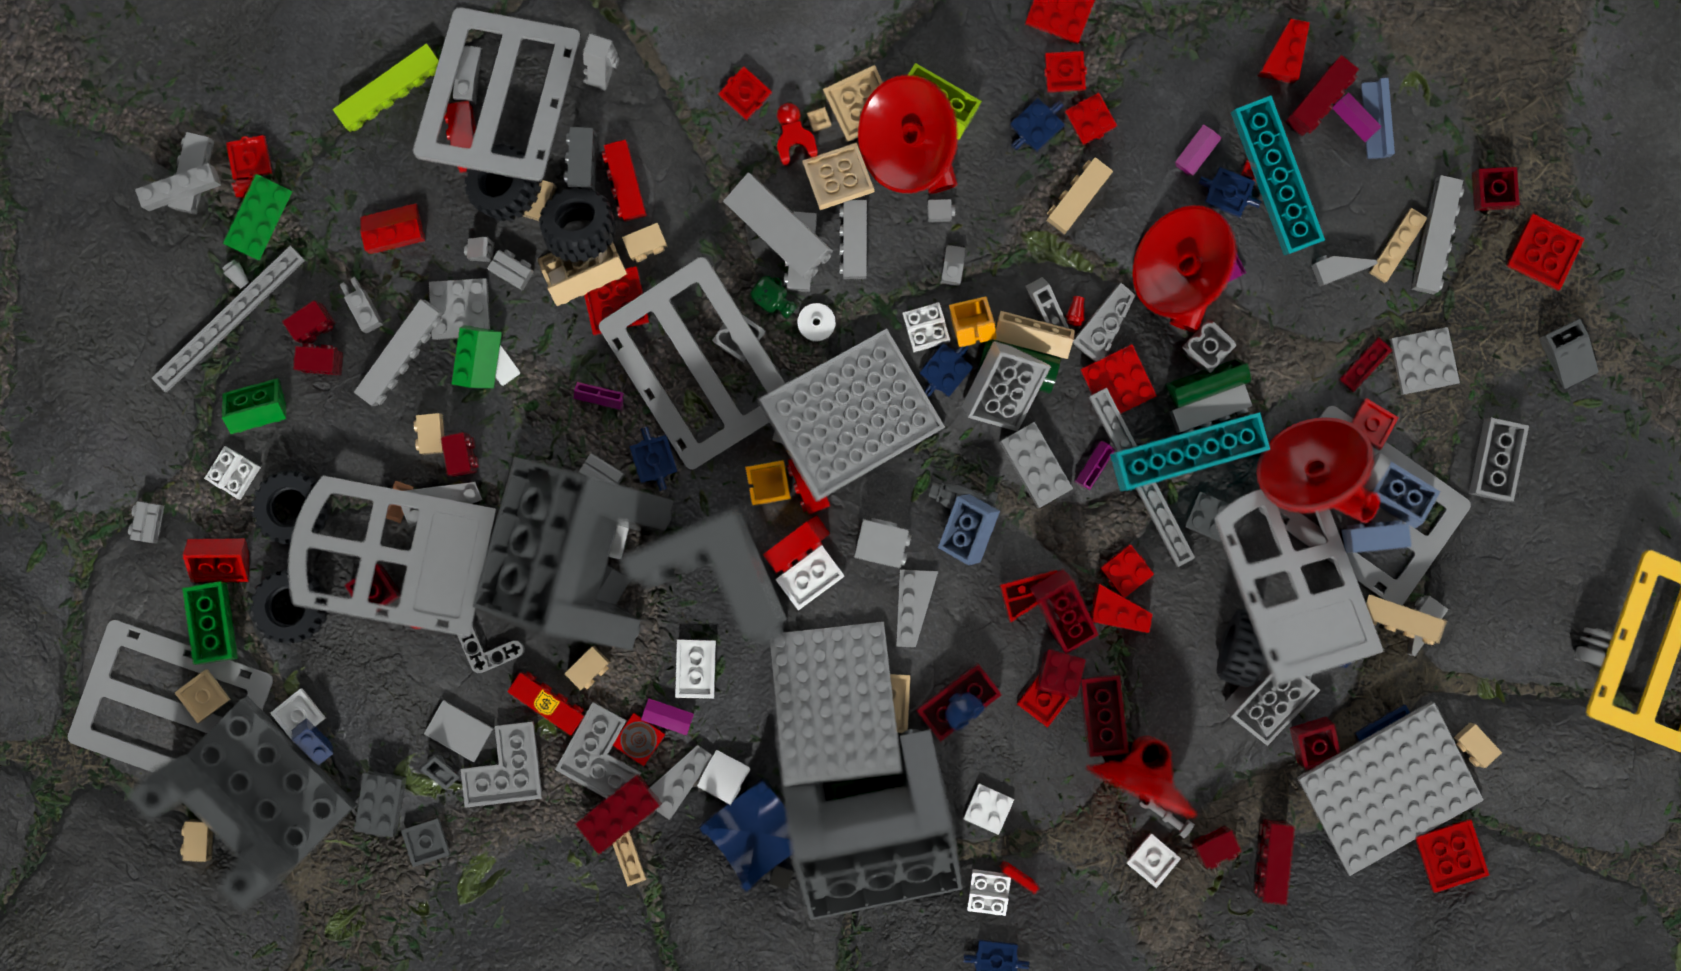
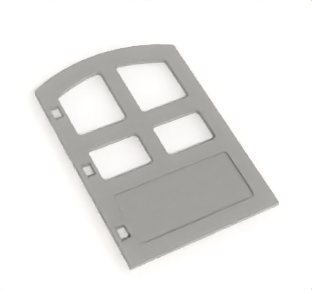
[289,476,496,637]
[1214,489,1384,685]

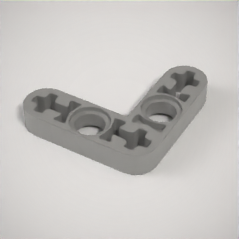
[457,624,525,673]

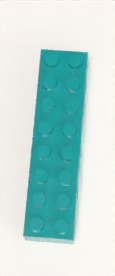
[1231,96,1325,256]
[1110,412,1270,492]

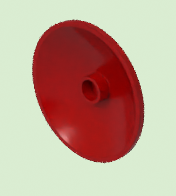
[858,75,958,194]
[1133,205,1236,333]
[1256,417,1380,522]
[1085,735,1197,817]

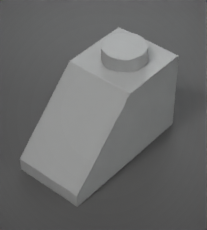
[464,237,494,262]
[941,245,965,286]

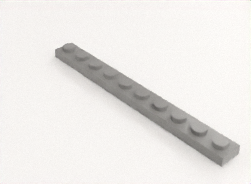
[152,246,305,392]
[1089,388,1195,567]

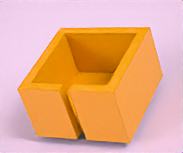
[949,296,997,347]
[745,460,791,506]

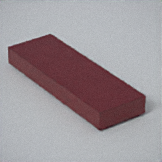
[1339,337,1393,392]

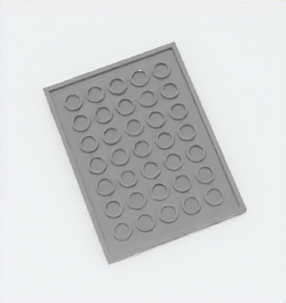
[757,329,945,501]
[770,622,901,786]
[1297,701,1483,876]

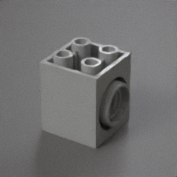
[854,518,911,568]

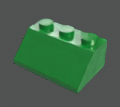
[452,325,502,388]
[222,378,286,434]

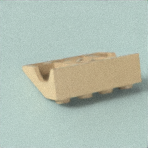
[537,242,627,306]

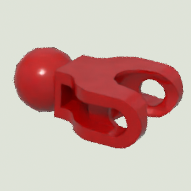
[777,103,818,165]

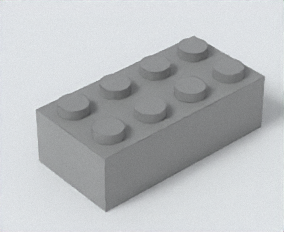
[1469,418,1529,502]
[999,422,1073,508]

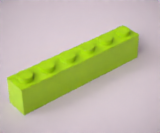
[333,43,439,132]

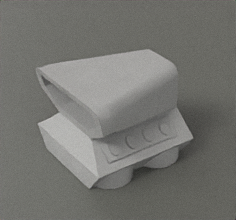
[712,315,765,363]
[1182,319,1237,373]

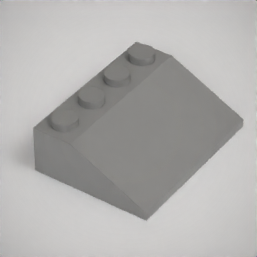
[962,341,1051,432]
[1222,651,1320,746]

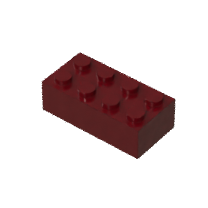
[1285,55,1359,136]
[1030,569,1099,654]
[916,663,1002,742]
[1080,674,1129,757]
[575,773,662,855]
[1253,819,1295,905]

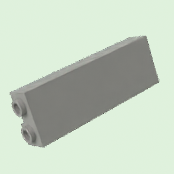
[723,173,833,280]

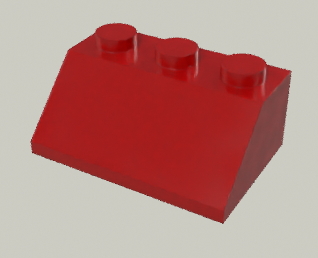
[360,204,426,254]
[786,459,830,515]
[182,538,249,582]

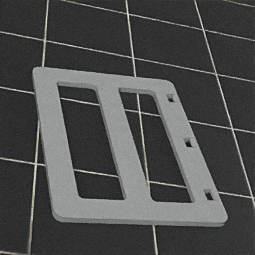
[413,8,580,181]
[599,257,785,469]
[1258,406,1471,606]
[68,620,273,771]

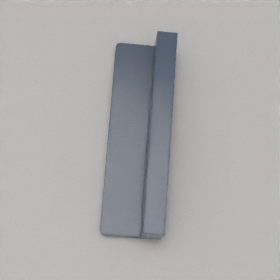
[1361,78,1395,159]

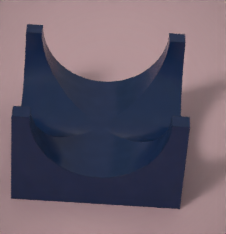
[700,777,793,892]

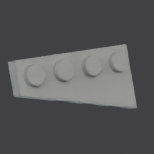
[1073,283,1135,362]
[401,482,482,528]
[896,570,938,647]
[650,745,713,820]

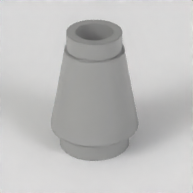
[222,260,250,289]

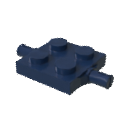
[1010,98,1065,152]
[1198,167,1262,218]
[919,343,973,398]
[629,427,678,491]
[963,940,1029,971]

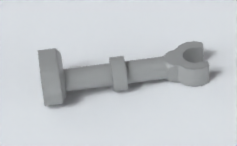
[1139,800,1195,838]

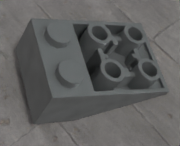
[1538,319,1599,389]

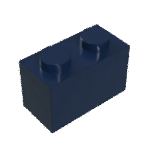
[291,718,333,766]

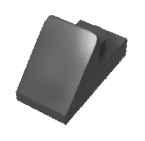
[420,755,460,790]

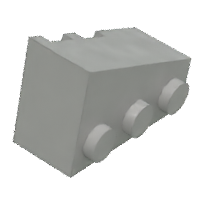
[583,34,620,91]

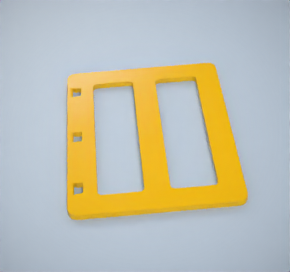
[1586,550,1681,753]

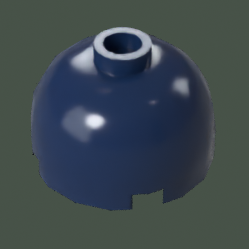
[946,693,985,731]

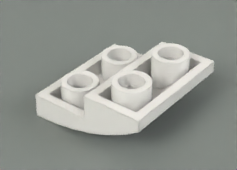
[903,302,950,352]
[204,446,261,500]
[698,750,750,805]
[967,869,1011,916]

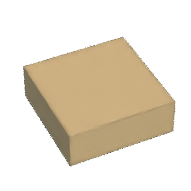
[807,107,831,132]

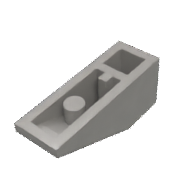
[453,46,482,105]
[1311,255,1378,287]
[1026,277,1069,329]
[1407,595,1449,656]

